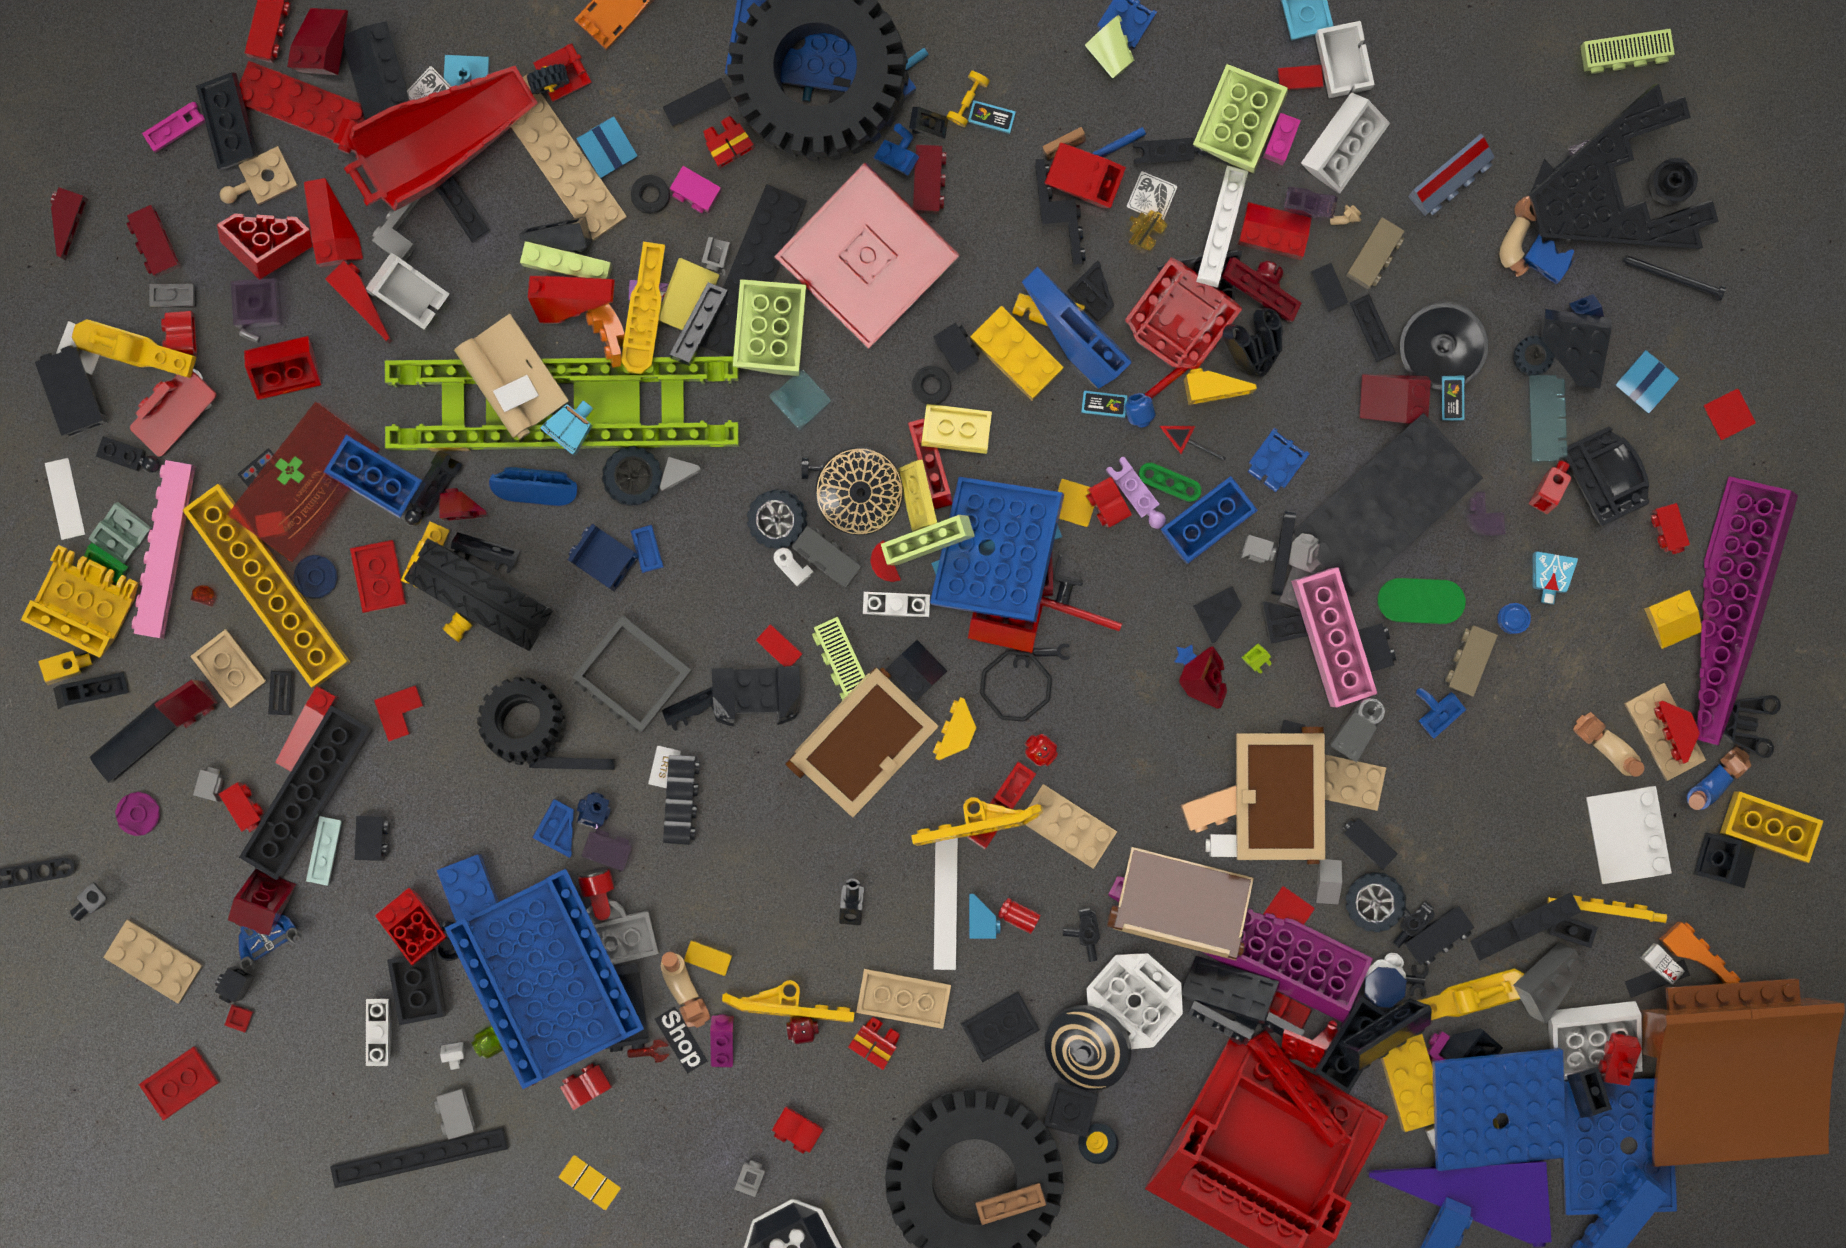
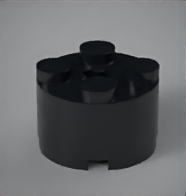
[1649,158,1698,206]

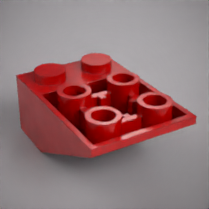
[1044,142,1126,208]
[375,888,447,966]

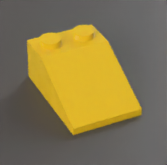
[1184,368,1257,405]

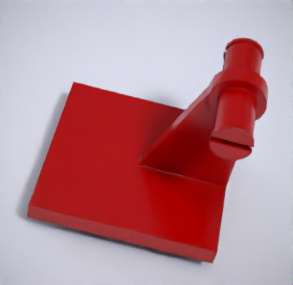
[533,43,592,102]
[1281,1021,1338,1068]

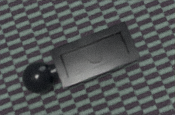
[95,436,160,473]

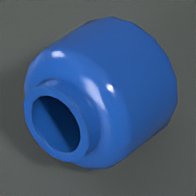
[1125,393,1156,428]

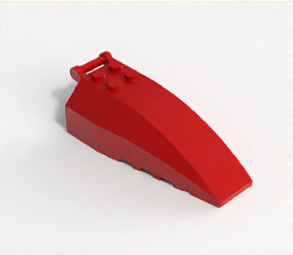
[344,66,538,211]

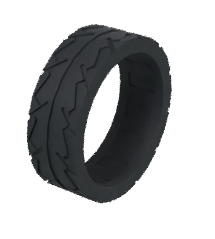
[404,538,553,651]

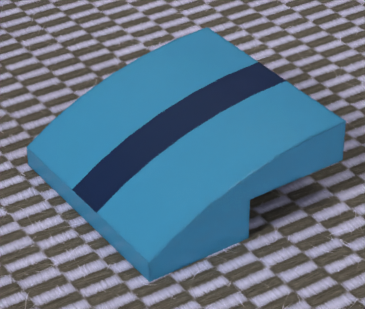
[576,116,637,178]
[1616,350,1679,413]

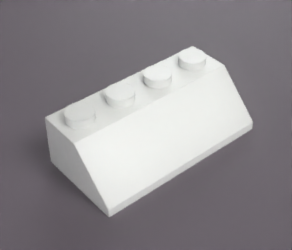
[1301,92,1390,194]

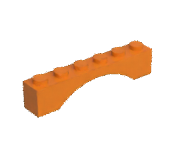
[1659,922,1741,983]

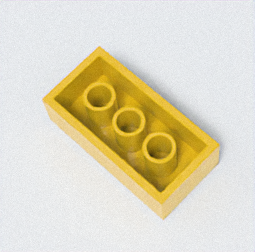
[970,306,1064,401]
[1720,791,1823,863]
[1381,1034,1434,1132]

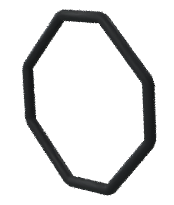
[980,650,1052,722]

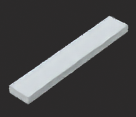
[1196,165,1248,287]
[934,838,958,970]

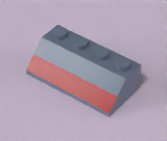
[1408,134,1495,216]

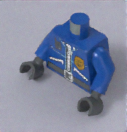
[239,915,303,973]

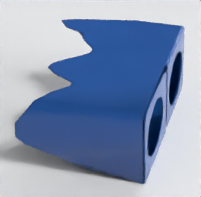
[1524,234,1579,284]

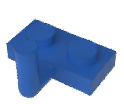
[874,123,919,175]
[1416,688,1466,739]

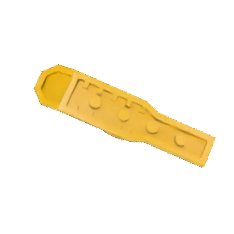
[621,241,665,374]
[71,319,196,378]
[911,797,1043,846]
[1396,968,1524,1020]
[722,980,854,1023]

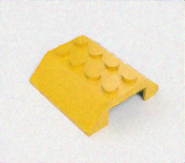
[21,545,139,658]

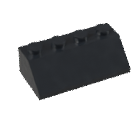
[343,21,410,120]
[1314,996,1386,1094]
[1339,998,1432,1070]

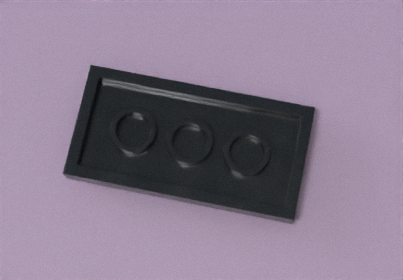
[196,72,258,170]

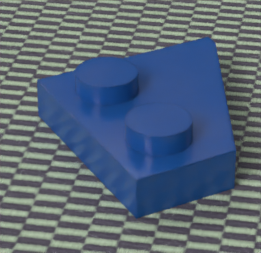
[532,799,573,858]

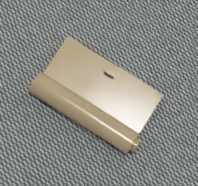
[454,314,569,440]

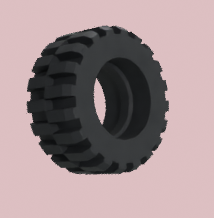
[477,677,566,765]

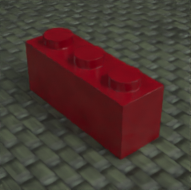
[913,145,947,215]
[126,205,181,278]

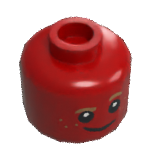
[1025,734,1058,766]

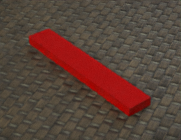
[1248,1031,1348,1148]

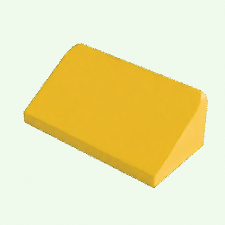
[684,940,733,976]

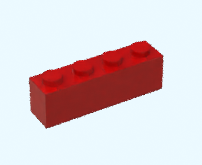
[244,0,291,63]

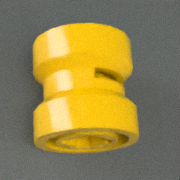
[442,612,473,642]

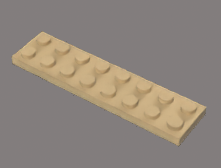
[511,74,627,242]

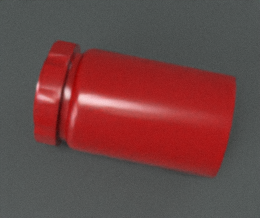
[998,898,1041,934]

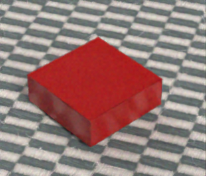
[224,1004,254,1033]

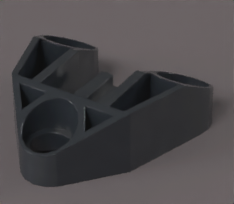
[1223,307,1283,377]
[1723,695,1781,758]

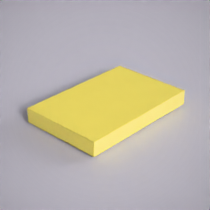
[658,258,719,330]
[921,404,992,454]
[898,460,937,532]

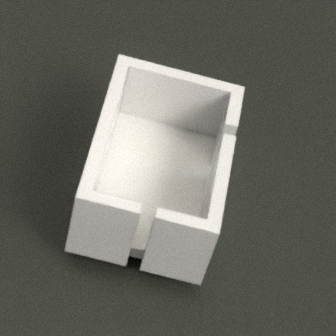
[1315,21,1375,98]
[366,253,449,330]

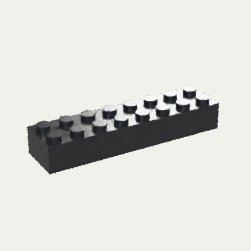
[239,705,372,880]

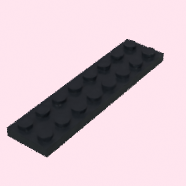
[701,184,807,357]

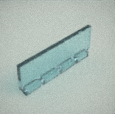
[1529,375,1567,462]

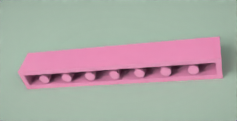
[132,460,196,639]

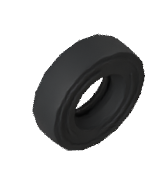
[631,174,670,214]
[912,366,951,405]

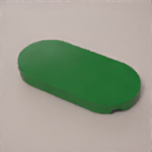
[1377,578,1466,624]

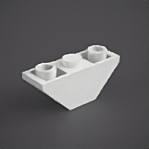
[863,592,930,617]
[366,999,392,1066]

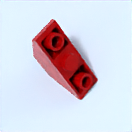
[1654,700,1700,764]

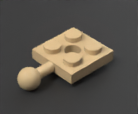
[220,146,298,206]

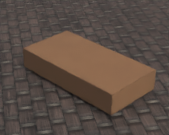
[1042,127,1086,160]

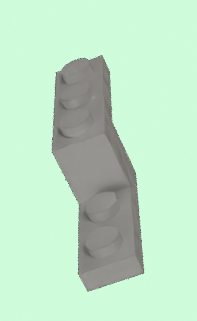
[367,198,420,299]

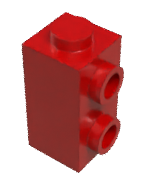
[1651,503,1690,555]
[219,782,264,833]

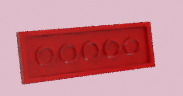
[239,61,365,141]

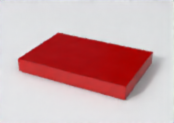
[350,540,407,613]
[138,1046,219,1121]

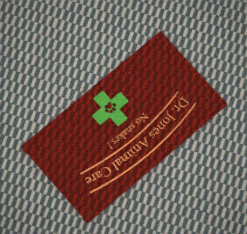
[227,401,380,562]

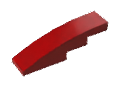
[967,762,1036,849]
[1270,992,1313,1030]

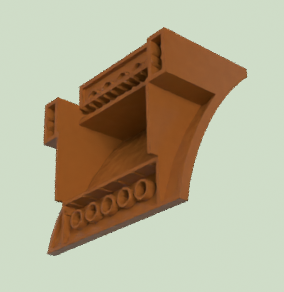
[1639,978,1845,1167]

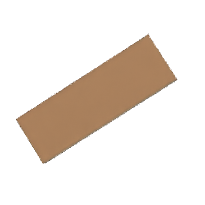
[975,1183,1046,1225]

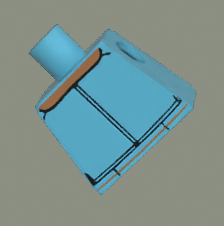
[540,401,593,456]

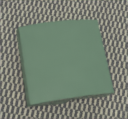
[88,502,152,564]

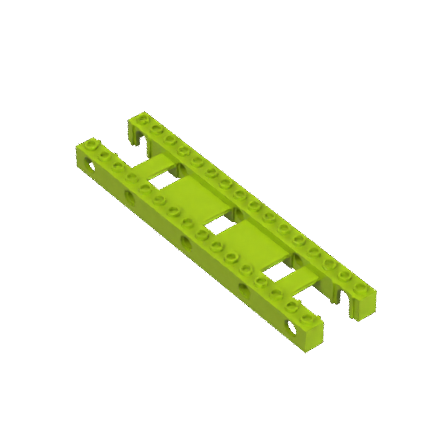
[385,356,739,451]

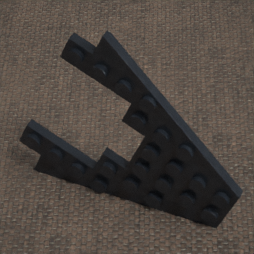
[1528,83,1719,249]

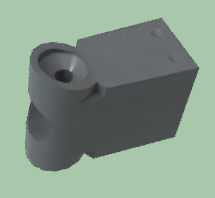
[1328,696,1385,763]

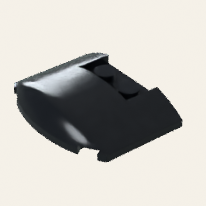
[1561,426,1650,527]

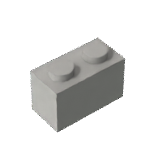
[434,1088,476,1140]

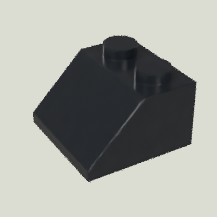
[885,640,947,701]
[1694,832,1756,888]

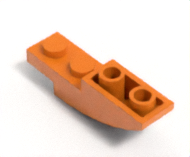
[586,303,625,368]

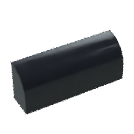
[90,699,179,783]

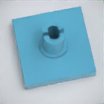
[444,55,490,87]

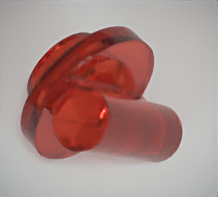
[190,585,214,607]

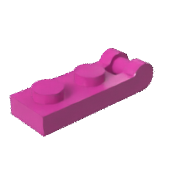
[142,102,205,153]

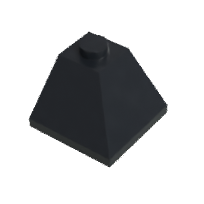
[1440,1028,1503,1059]

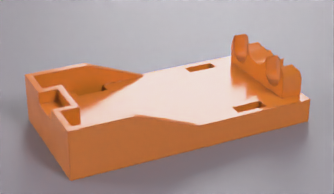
[574,0,654,51]

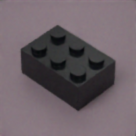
[387,950,446,1025]

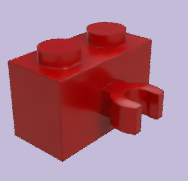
[1598,1033,1642,1086]

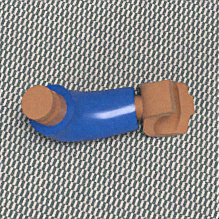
[1687,747,1752,810]

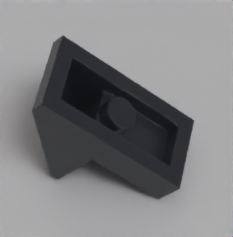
[909,107,948,139]

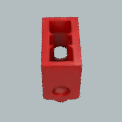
[1528,460,1572,514]

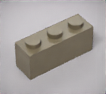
[1346,217,1405,289]
[1445,625,1498,697]

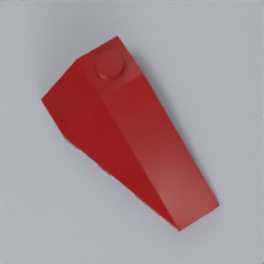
[304,178,363,268]
[528,276,615,324]

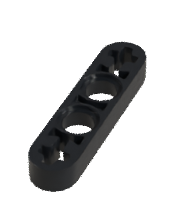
[1270,510,1296,596]
[529,757,615,770]
[0,857,76,889]

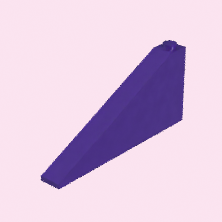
[1367,1160,1552,1247]

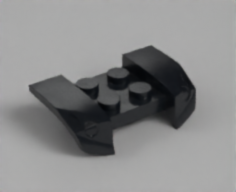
[711,666,800,726]

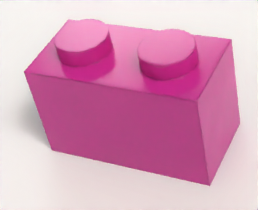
[1262,113,1301,165]
[670,166,722,214]

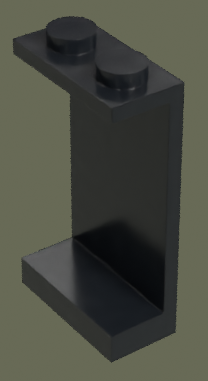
[35,345,107,438]
[605,963,650,1052]

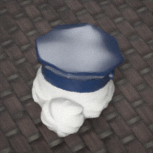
[1364,953,1407,1008]

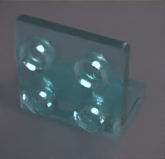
[769,369,830,430]

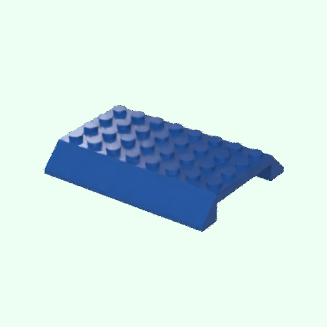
[445,869,644,1089]

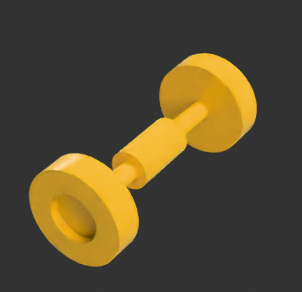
[946,71,990,127]

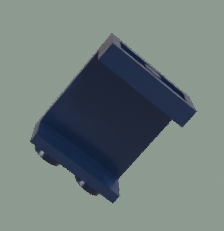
[567,524,639,592]

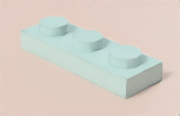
[306,816,342,886]

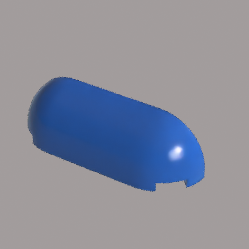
[489,467,577,506]

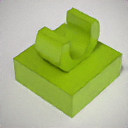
[1241,644,1271,674]

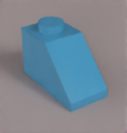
[969,894,1000,939]

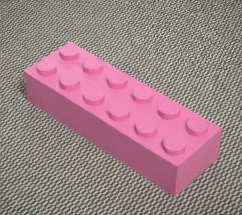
[1291,568,1377,707]

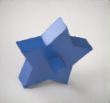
[1174,645,1197,665]

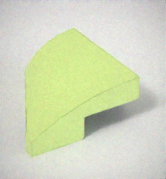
[1085,15,1134,78]

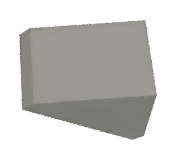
[660,457,702,492]
[1316,859,1342,904]

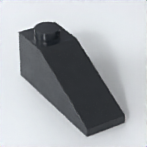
[519,216,593,253]
[53,672,128,710]

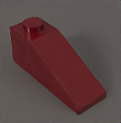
[50,187,88,260]

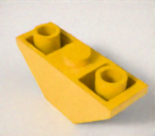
[933,697,976,760]

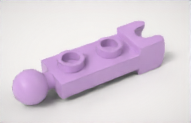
[1106,457,1166,529]

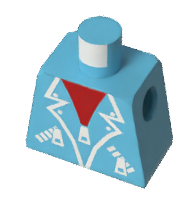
[1532,552,1578,604]

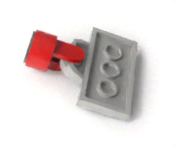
[578,868,659,965]

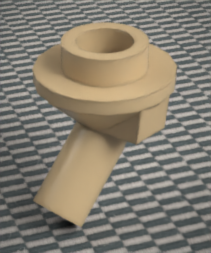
[1330,205,1361,225]

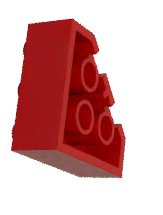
[217,214,313,280]

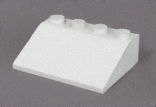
[1586,786,1672,884]
[1548,1001,1642,1080]

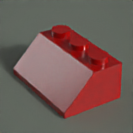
[1237,202,1312,260]
[244,336,321,400]
[968,604,1043,653]

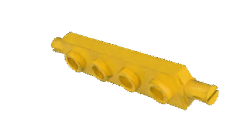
[1547,895,1667,923]

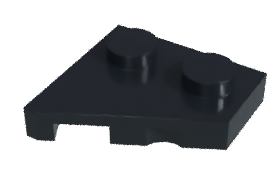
[1068,260,1114,322]
[1193,586,1242,643]
[1262,601,1308,644]

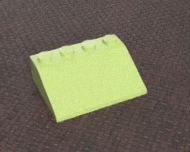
[1193,64,1288,173]
[733,280,806,376]

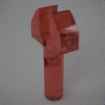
[627,1039,670,1063]

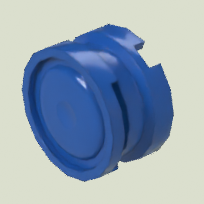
[1497,603,1531,634]

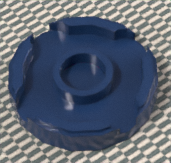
[293,555,338,599]

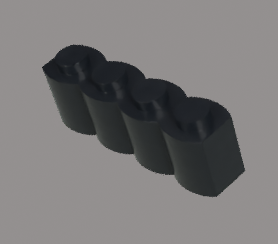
[663,755,700,845]

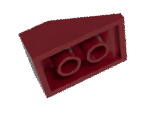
[287,8,348,75]
[1359,374,1431,423]
[155,679,218,729]
[228,868,296,936]

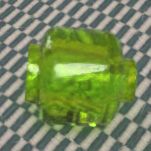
[471,1026,503,1059]

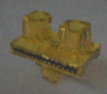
[1129,210,1168,251]

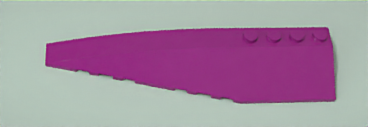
[1697,476,1798,746]
[1108,876,1373,1022]

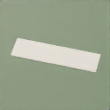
[45,458,85,540]

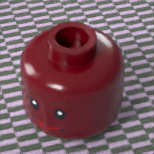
[786,1016,819,1045]

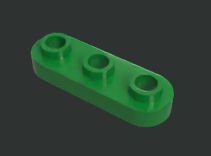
[1139,463,1201,502]

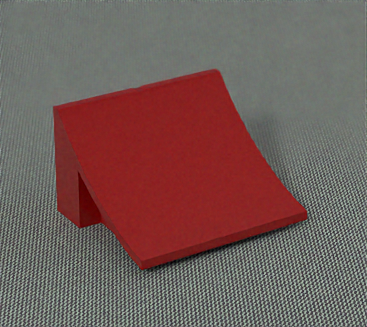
[1145,1037,1388,1248]

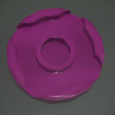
[115,792,161,836]

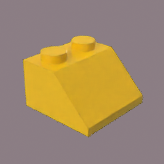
[1644,590,1702,649]

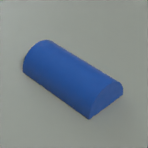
[323,435,423,518]
[1161,476,1258,564]

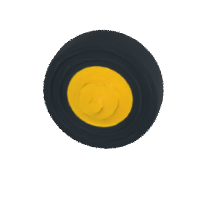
[1078,1124,1119,1164]

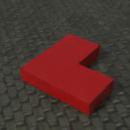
[374,685,423,742]

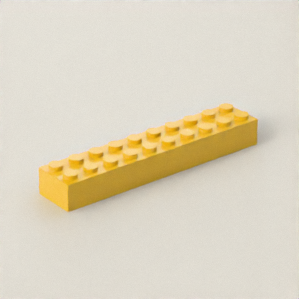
[182,484,351,688]

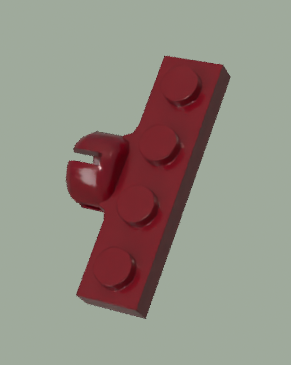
[1222,257,1302,322]

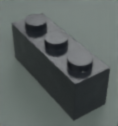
[1403,905,1475,966]

